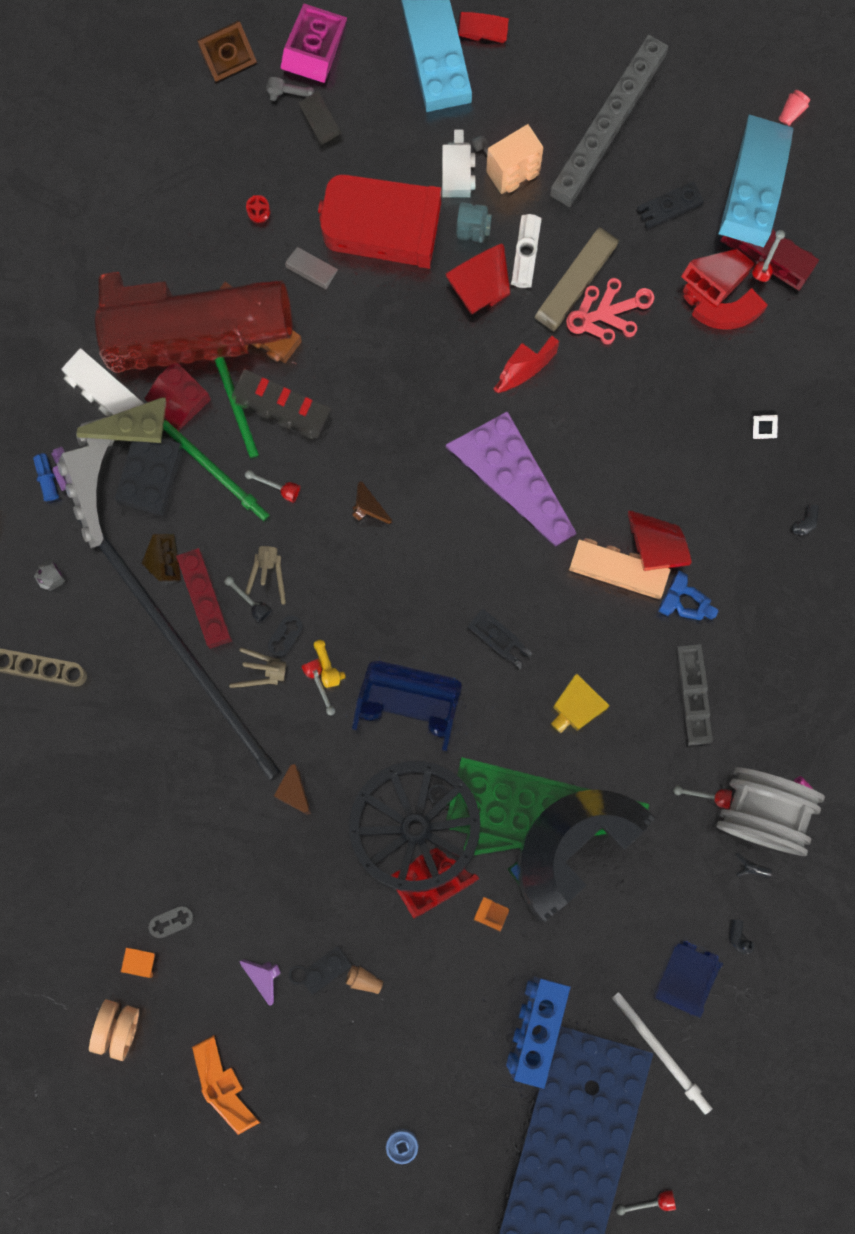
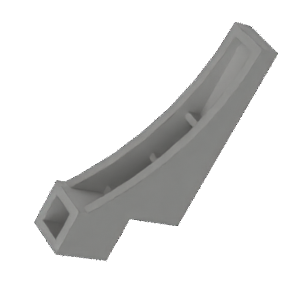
[57,417,115,548]

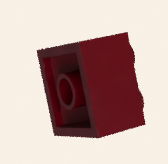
[144,361,211,431]

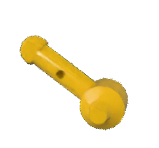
[314,639,345,688]

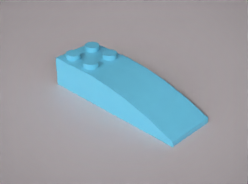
[401,0,472,112]
[719,115,793,247]

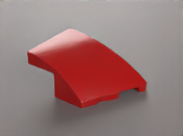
[446,243,510,314]
[493,336,559,393]
[628,511,692,571]
[391,848,479,919]

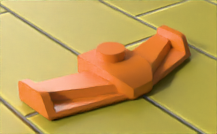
[192,1035,260,1135]

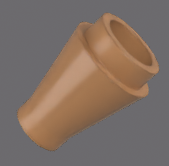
[345,965,383,994]

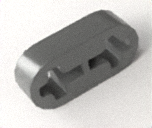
[148,906,194,938]

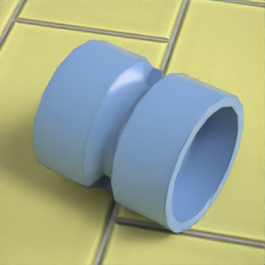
[386,1128,418,1164]

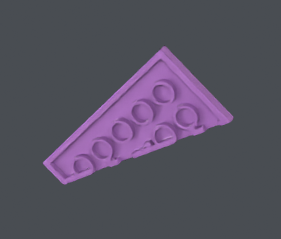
[445,412,577,546]

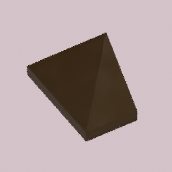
[142,534,181,581]

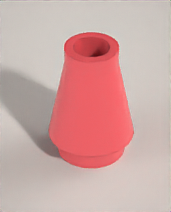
[778,90,810,126]

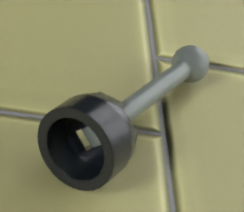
[224,576,272,623]

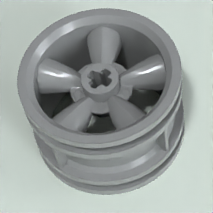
[716,767,825,856]

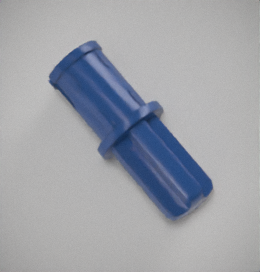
[33,453,59,501]

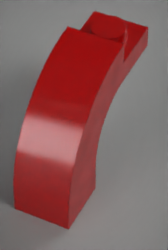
[683,283,768,330]

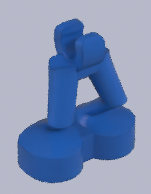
[658,570,718,620]

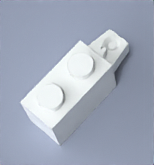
[442,130,475,197]

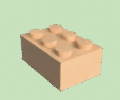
[486,124,543,194]

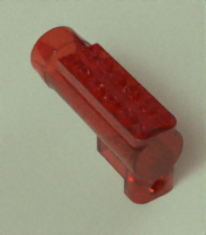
[95,272,292,373]

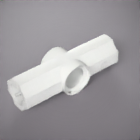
[511,214,541,288]

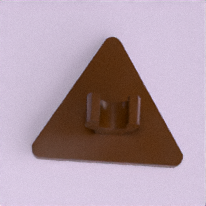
[352,481,392,524]

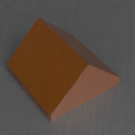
[197,20,257,82]
[274,764,312,815]

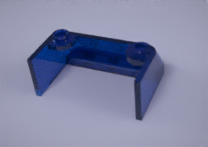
[352,661,462,751]

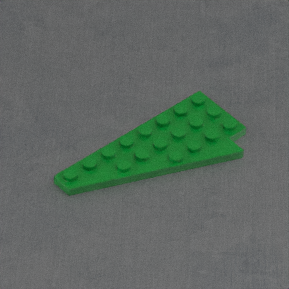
[446,757,649,855]

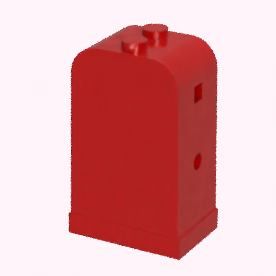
[318,175,442,269]

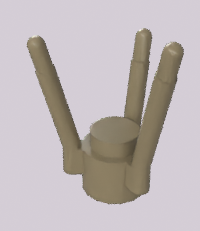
[245,546,286,604]
[229,647,286,688]

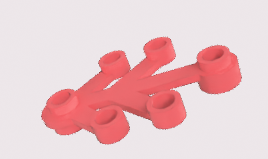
[566,278,654,344]

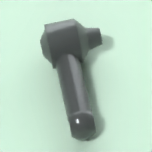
[266,77,315,101]

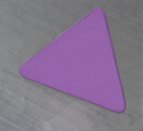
[240,959,280,1006]

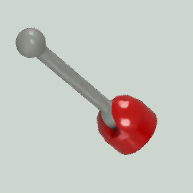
[752,230,785,282]
[245,470,300,503]
[301,659,336,715]
[673,785,732,809]
[616,1190,676,1215]

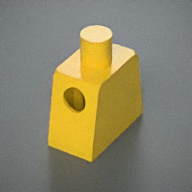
[551,674,610,733]

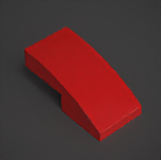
[458,12,509,43]

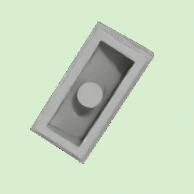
[285,247,338,290]

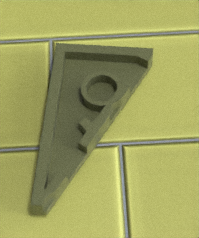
[77,398,166,443]

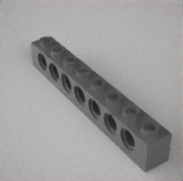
[550,34,668,207]

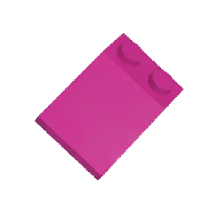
[281,3,347,83]

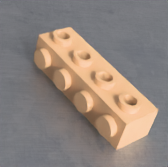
[569,538,670,600]

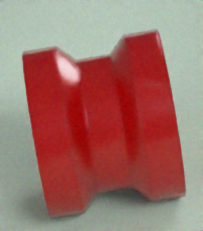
[246,195,270,223]

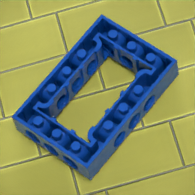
[506,976,570,1089]

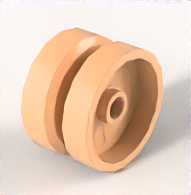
[89,999,139,1061]

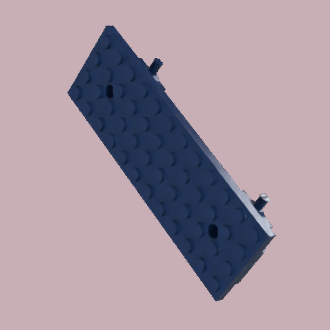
[499,1026,654,1234]

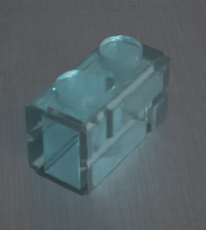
[457,202,492,243]

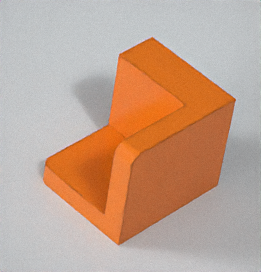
[474,897,509,931]
[121,948,155,978]

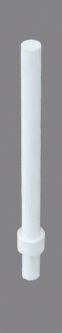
[612,992,713,1115]

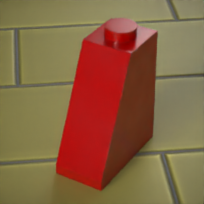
[681,249,755,306]

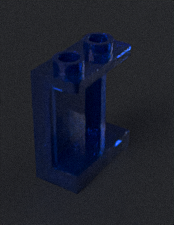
[653,941,723,1018]

